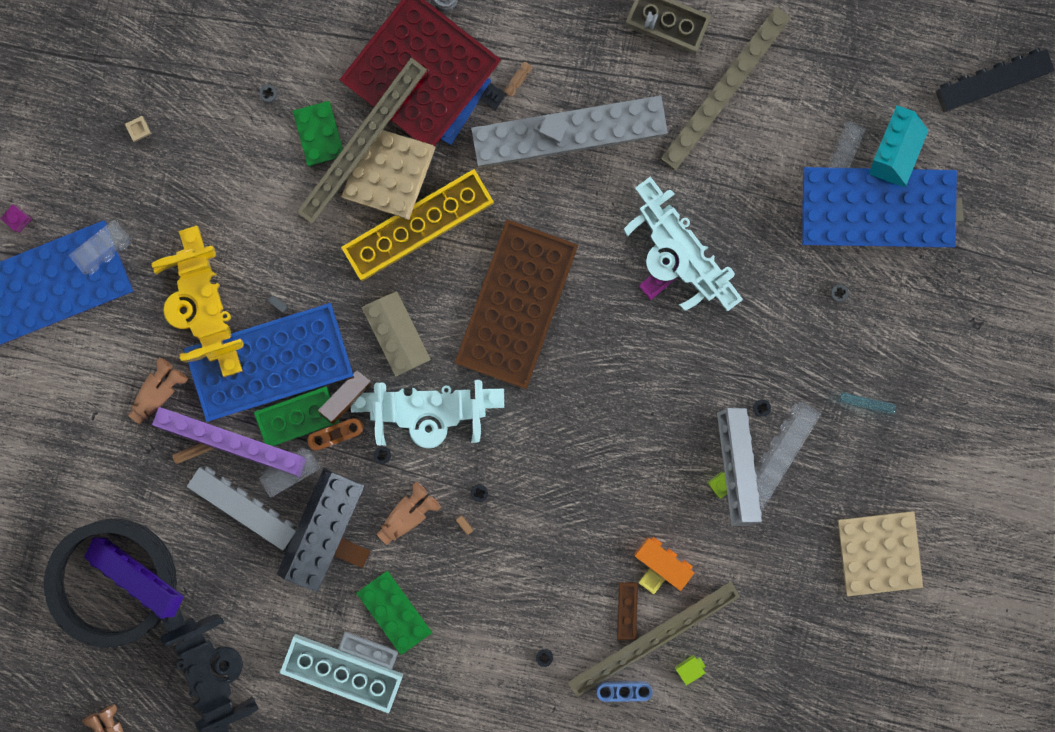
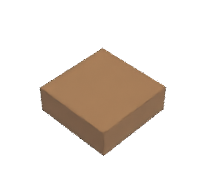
[456,515,474,535]

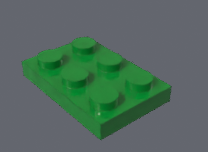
[293,101,343,167]

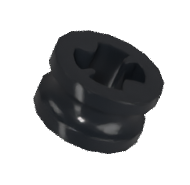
[753,399,771,417]
[374,447,391,464]
[471,484,488,502]
[536,649,553,667]

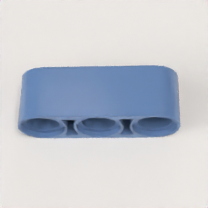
[596,681,653,702]

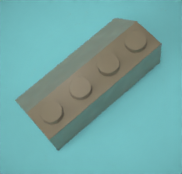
[361,291,431,377]

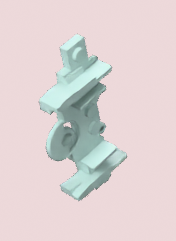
[623,177,743,311]
[351,380,504,448]

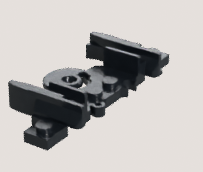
[160,608,259,732]

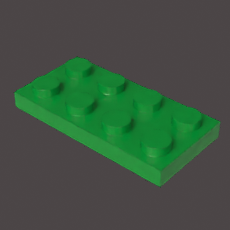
[254,386,340,446]
[356,570,432,655]

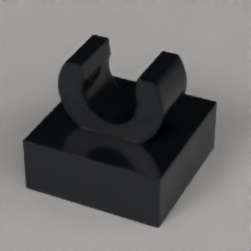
[480,83,507,111]

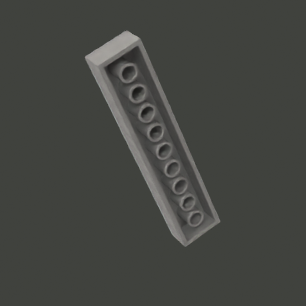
[471,96,668,168]

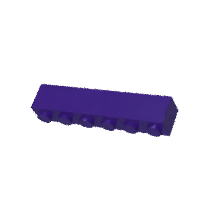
[84,537,184,619]

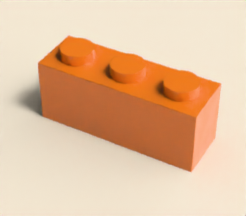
[634,536,694,591]

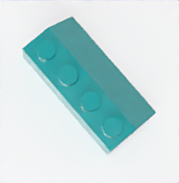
[869,105,929,188]

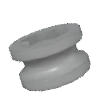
[644,11,658,31]

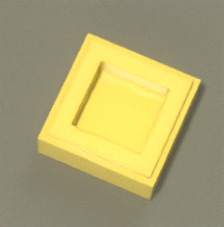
[638,568,665,594]

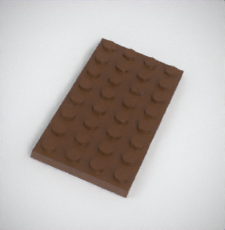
[455,219,578,389]

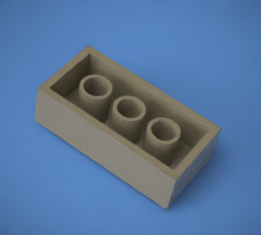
[625,0,711,55]

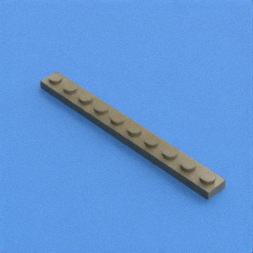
[661,7,791,171]
[297,58,427,224]
[568,582,740,697]

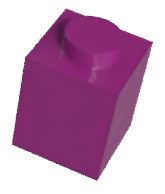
[0,204,32,233]

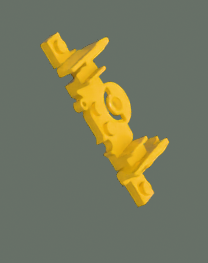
[152,226,244,377]

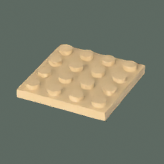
[341,130,436,220]
[837,511,923,596]

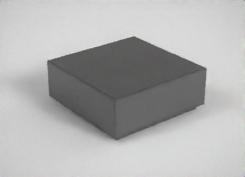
[268,295,289,313]

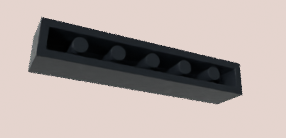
[935,48,1055,113]

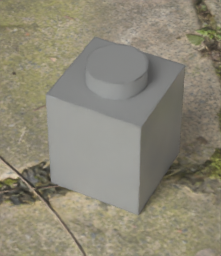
[537,114,568,144]

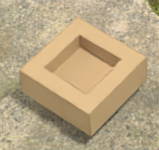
[125,116,152,142]

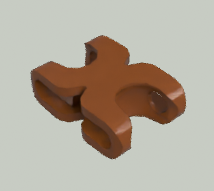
[308,418,364,450]

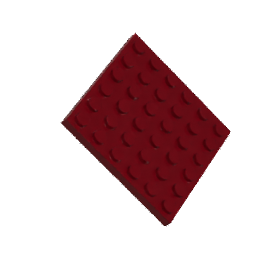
[339,0,502,146]

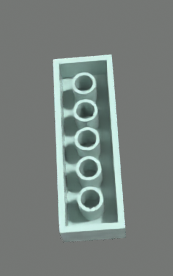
[280,634,403,713]

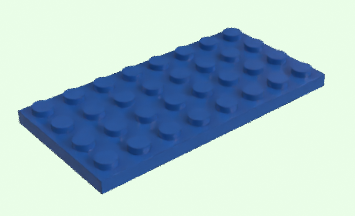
[802,167,957,248]
[0,220,134,345]
[184,303,354,422]

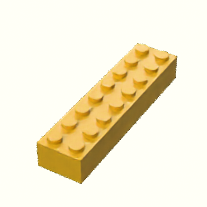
[341,169,494,281]

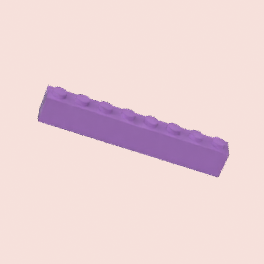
[152,407,306,478]

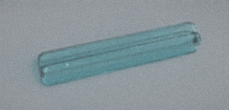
[839,392,896,414]

